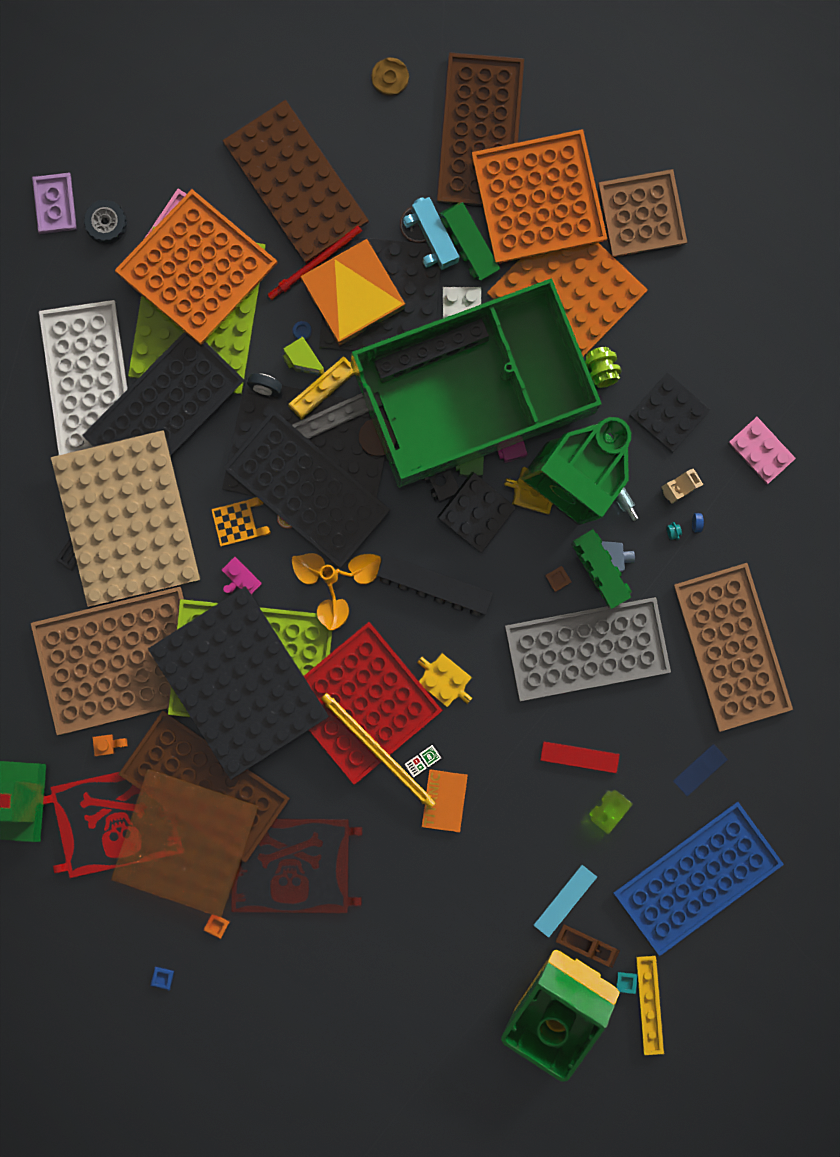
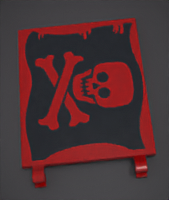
[43,772,184,878]

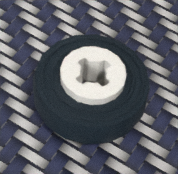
[247,373,282,396]

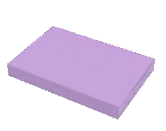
[32,173,77,234]

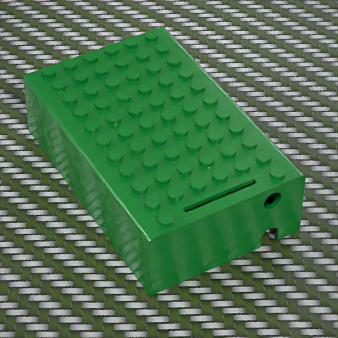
[351,278,602,488]

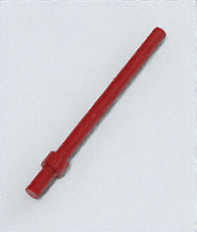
[267,225,362,300]

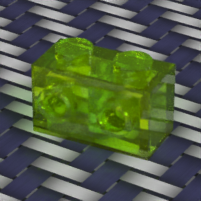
[589,790,633,834]

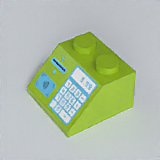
[283,336,324,376]

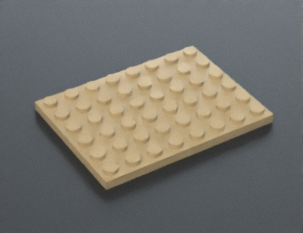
[51,430,200,607]

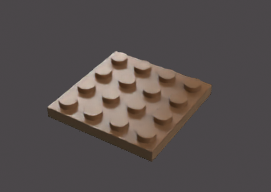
[598,169,687,257]

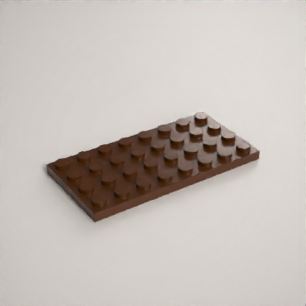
[437,53,524,206]
[222,99,369,264]
[119,711,290,862]

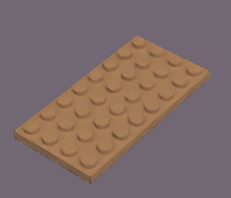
[673,563,793,732]

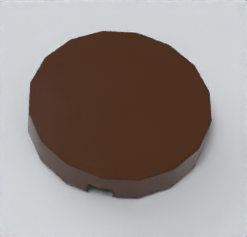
[359,419,397,456]

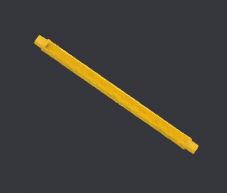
[321,693,435,809]

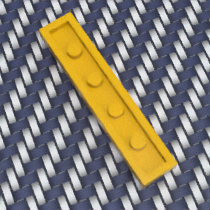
[636,956,664,1055]

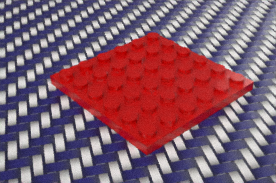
[304,622,443,785]

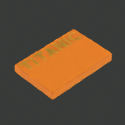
[422,770,468,832]

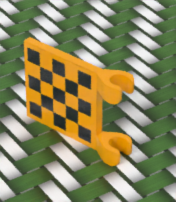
[212,497,271,546]

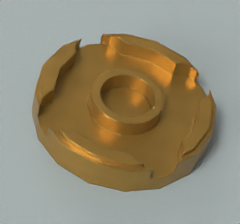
[371,57,409,96]

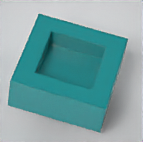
[616,972,638,994]

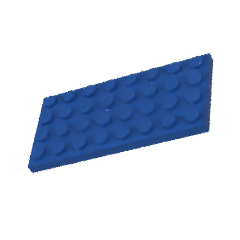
[613,802,784,956]

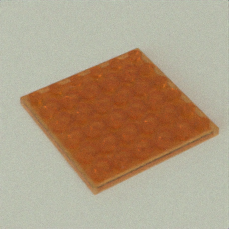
[111,769,258,917]

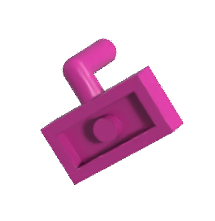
[222,557,262,595]

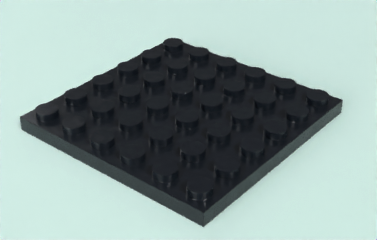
[319,237,441,351]

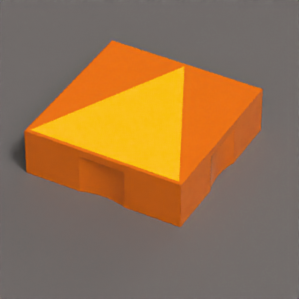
[301,239,405,346]

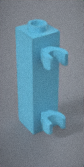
[403,197,459,270]

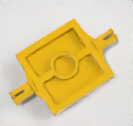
[504,467,553,515]
[417,653,472,707]

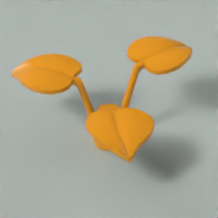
[292,553,381,631]

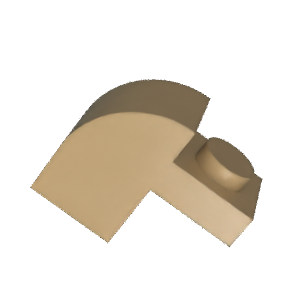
[661,469,703,503]

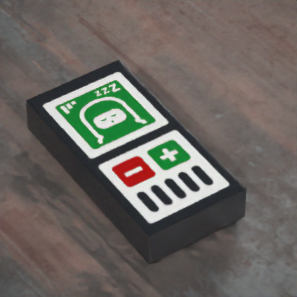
[402,742,444,780]

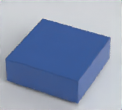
[151,967,174,990]

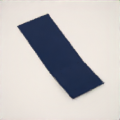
[673,744,728,796]

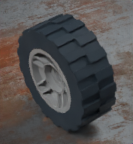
[84,199,127,244]

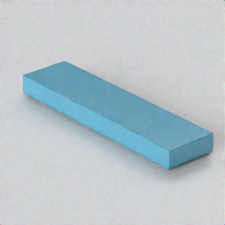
[534,865,597,937]

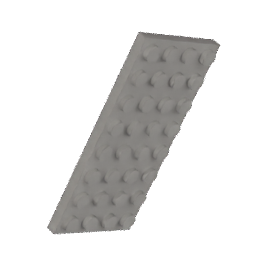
[505,597,671,701]

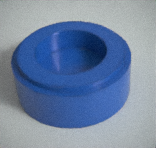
[293,321,312,340]
[692,513,704,532]

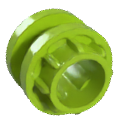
[585,347,621,388]

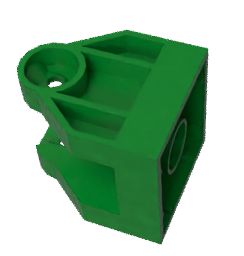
[520,417,631,525]

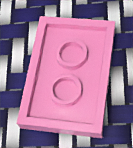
[729,417,796,484]

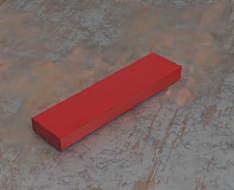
[540,741,620,773]

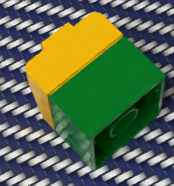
[501,950,619,1082]

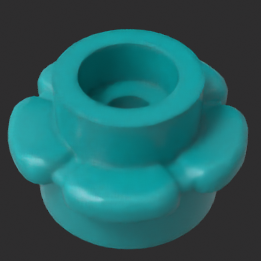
[666,522,682,540]

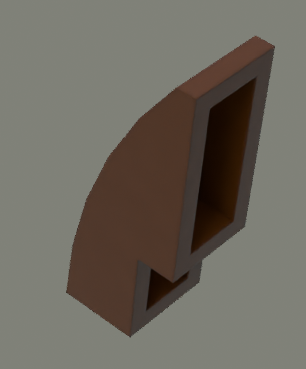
[556,924,620,968]

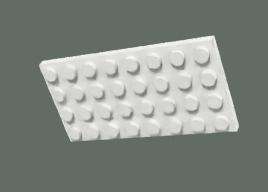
[39,300,128,455]

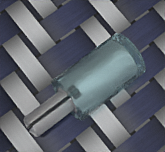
[615,487,639,521]

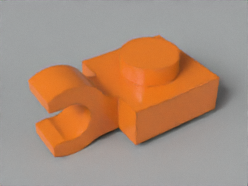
[92,734,128,756]

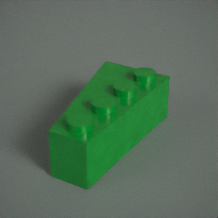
[438,202,500,280]
[571,529,632,610]

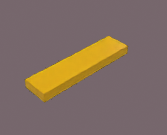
[288,356,354,420]

